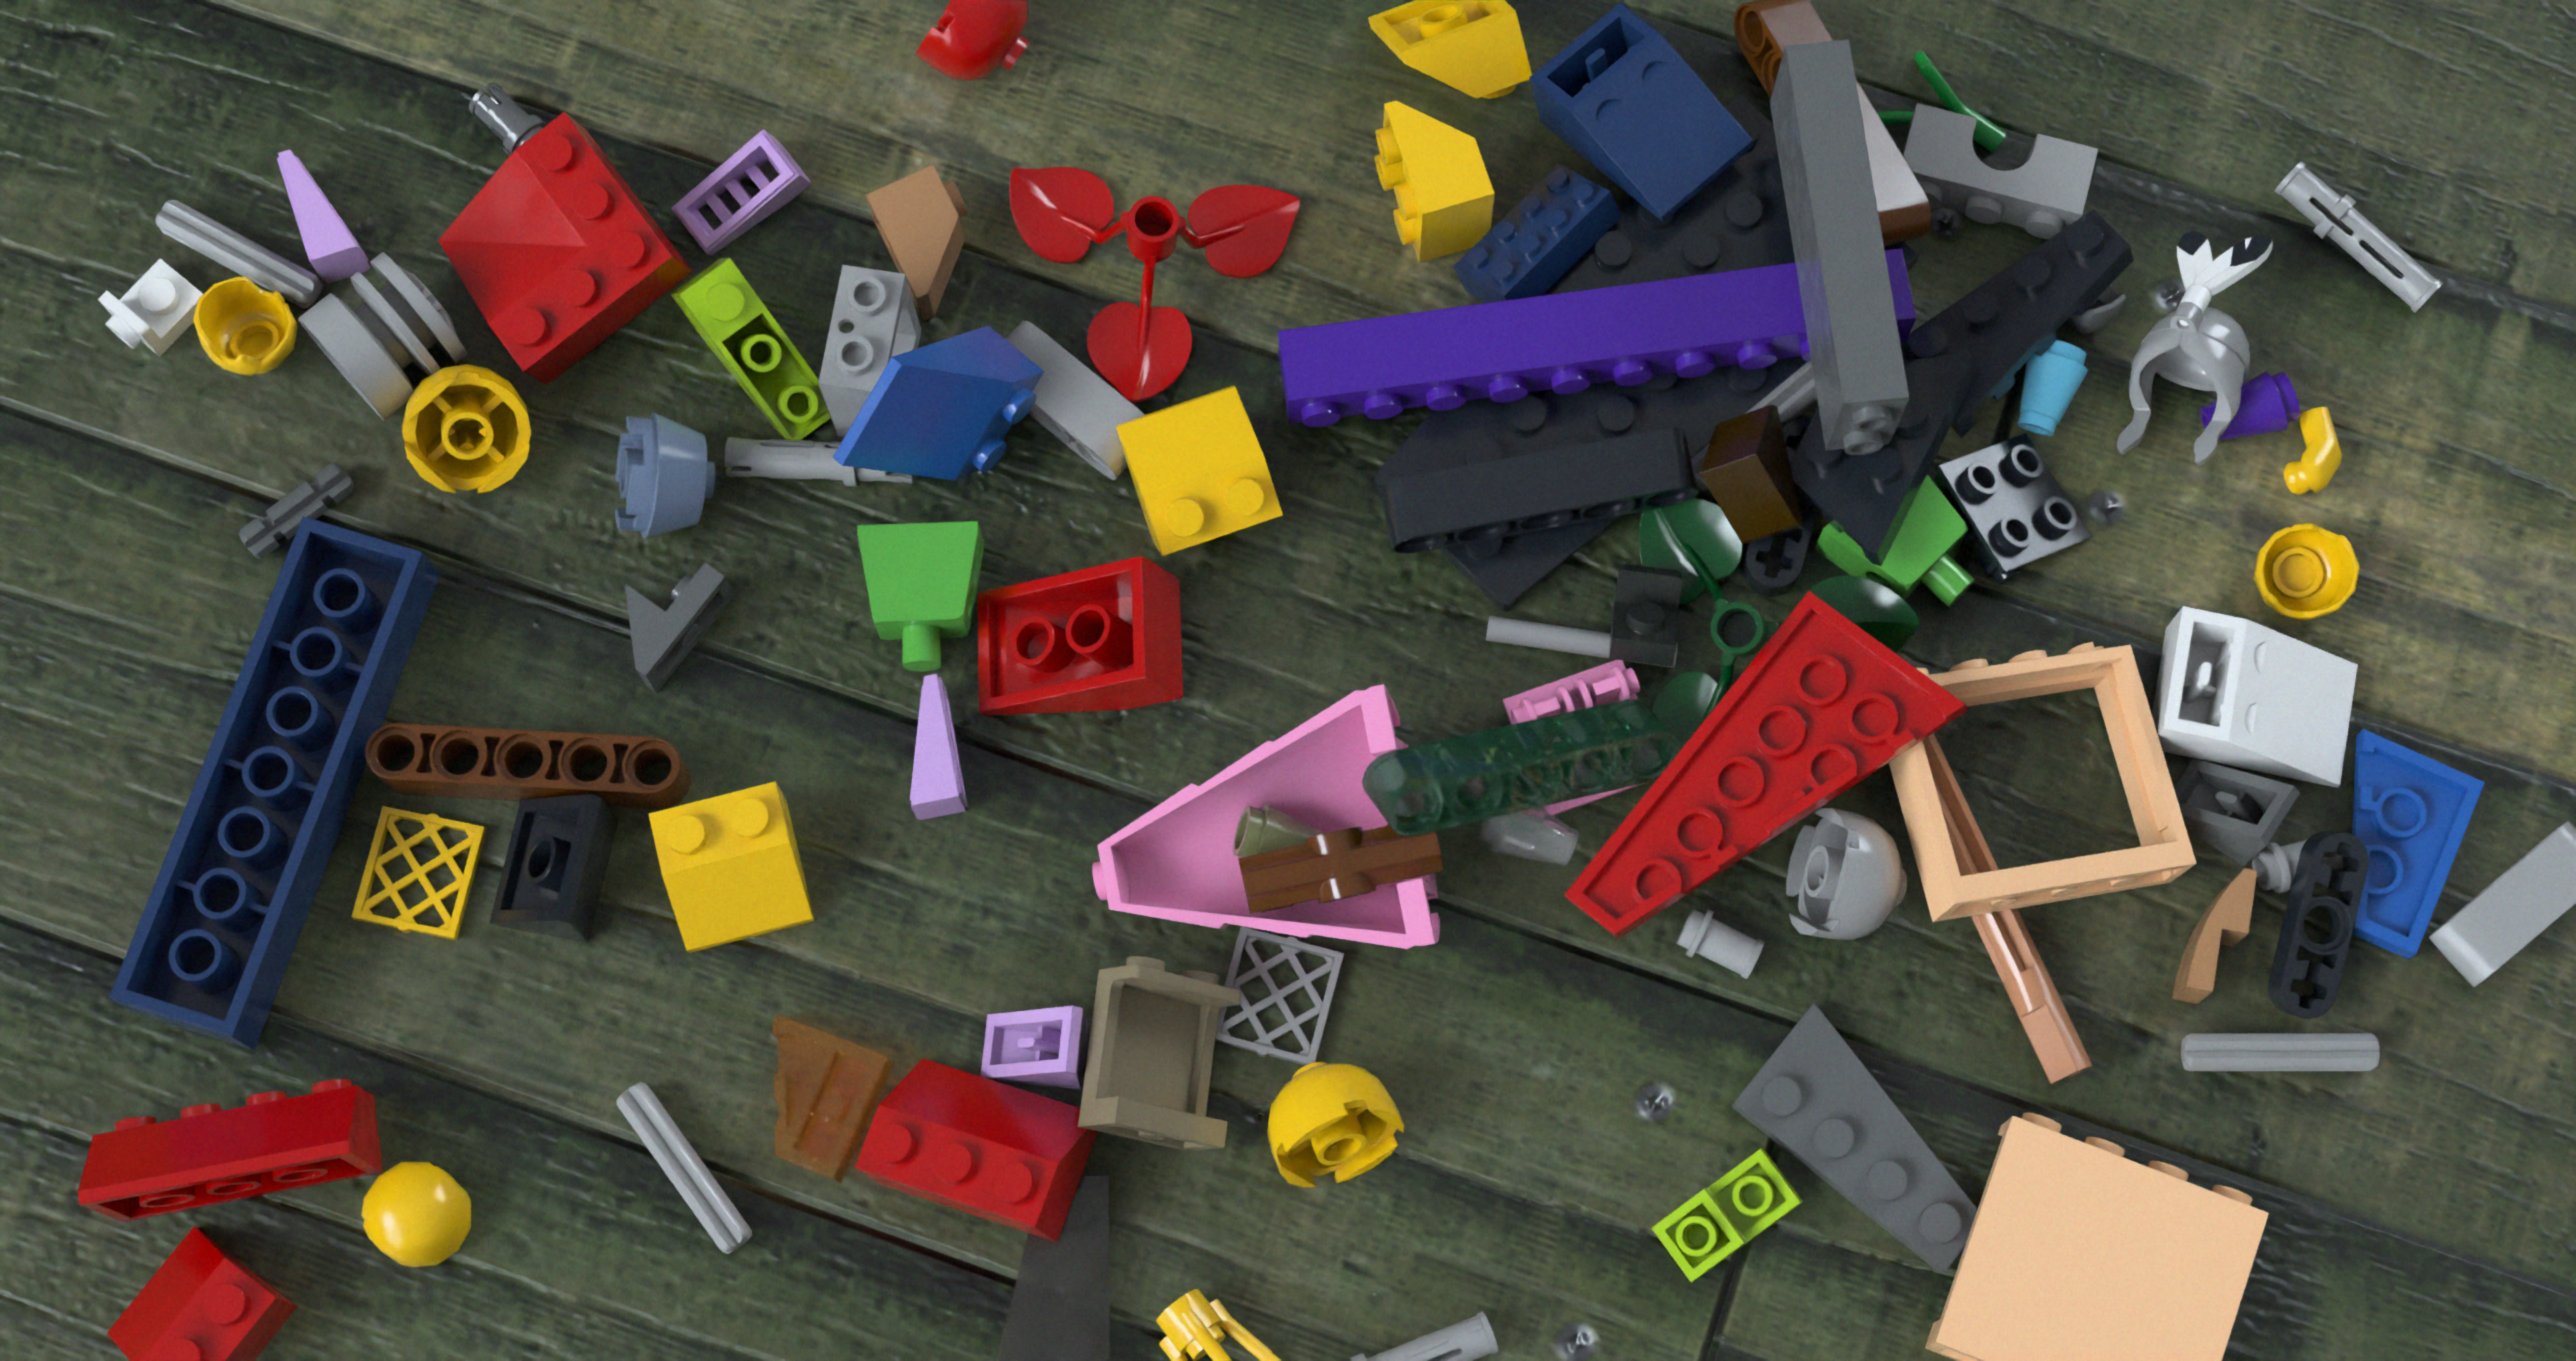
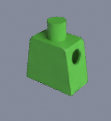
[1815,475,1975,607]
[857,521,984,672]

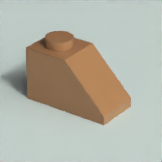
[866,165,968,321]

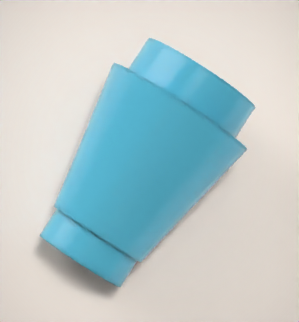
[2017,340,2088,436]

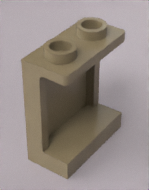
[1078,956,1241,1151]

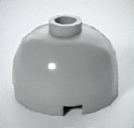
[1786,808,1907,940]

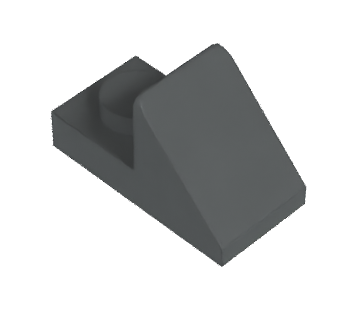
[625,562,735,693]

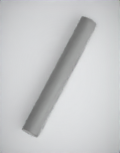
[1486,616,1678,668]

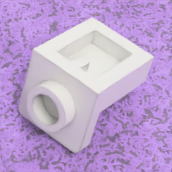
[98,259,203,357]

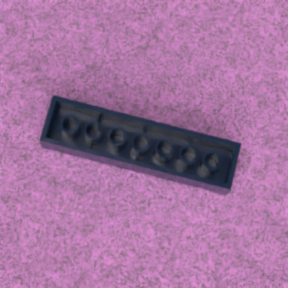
[109,516,440,1051]

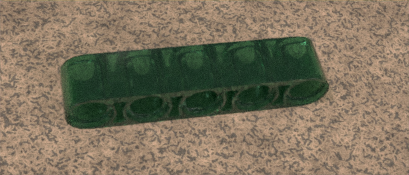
[1362,699,1680,836]

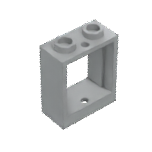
[818,265,921,437]

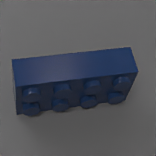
[1453,164,1622,303]

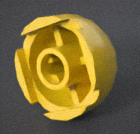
[402,364,531,494]
[1267,1062,1404,1188]

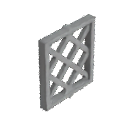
[1215,926,1344,1065]

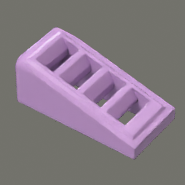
[671,129,812,256]
[277,149,371,284]
[910,674,968,820]

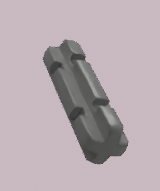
[239,462,355,559]

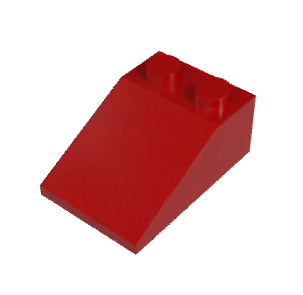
[977,556,1183,716]

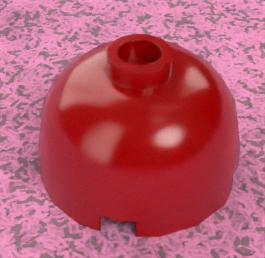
[915,0,1030,81]

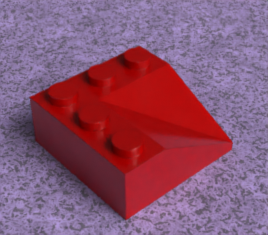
[438,112,692,385]

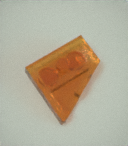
[773,1014,894,1184]

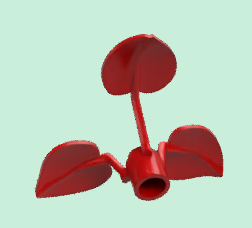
[1009,167,1300,402]

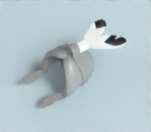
[2117,231,2273,466]

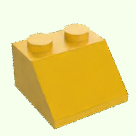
[1115,385,1283,556]
[648,781,814,953]

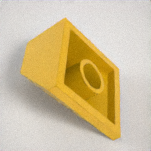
[1368,0,1532,99]

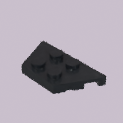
[1790,352,1979,566]

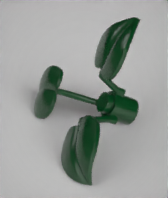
[1639,498,1919,768]

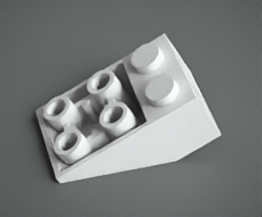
[2152,606,2358,788]

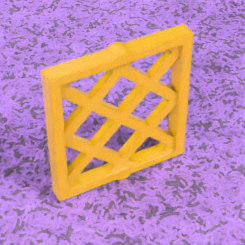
[351,806,487,941]

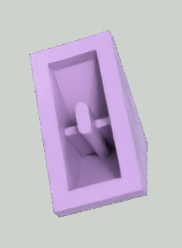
[980,1005,1089,1089]

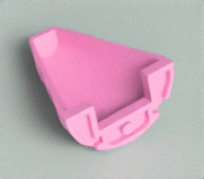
[1092,684,1440,949]

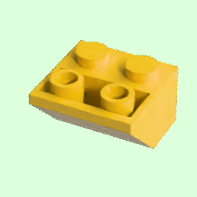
[1375,100,1495,263]

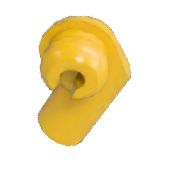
[2283,407,2342,495]

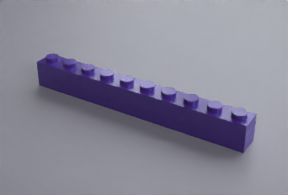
[1278,249,1916,427]

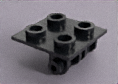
[1933,433,2092,585]

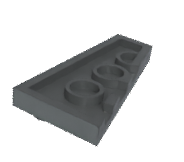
[1731,1003,1978,1274]

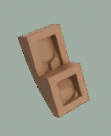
[2172,868,2257,1004]

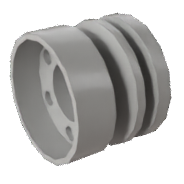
[298,252,468,421]

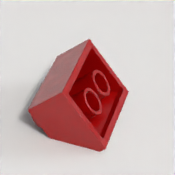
[854,1058,1098,1243]

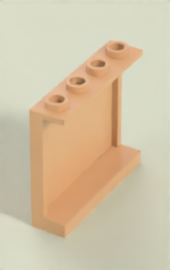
[1925,1113,2269,1361]

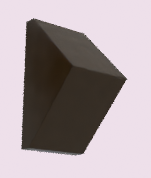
[1700,404,1803,545]

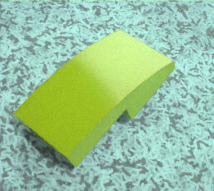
[1651,1148,1803,1283]

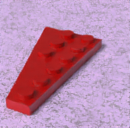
[1564,591,1967,939]

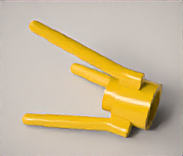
[1156,1289,1282,1361]

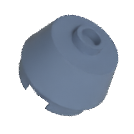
[615,412,715,538]

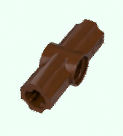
[1238,816,1444,914]

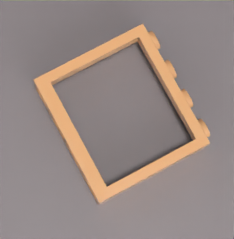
[1889,642,2197,922]

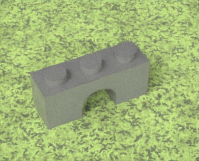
[1901,103,2098,239]

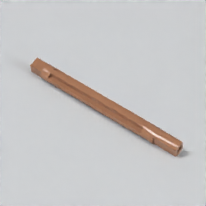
[1923,733,2093,1085]

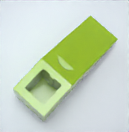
[670,258,831,440]

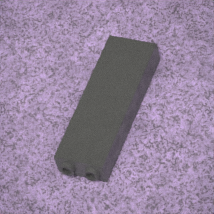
[1770,39,1909,455]

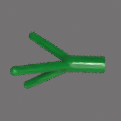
[1876,51,2007,153]

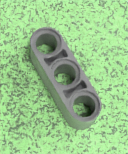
[1006,320,1144,480]
[2428,820,2576,987]

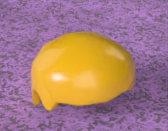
[193,277,298,376]
[2253,523,2360,620]
[361,1162,471,1267]

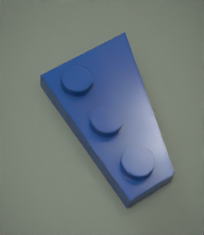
[2352,729,2485,960]

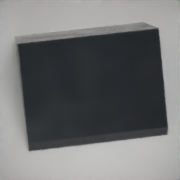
[489,794,619,943]

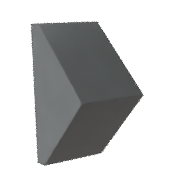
[2174,758,2300,867]

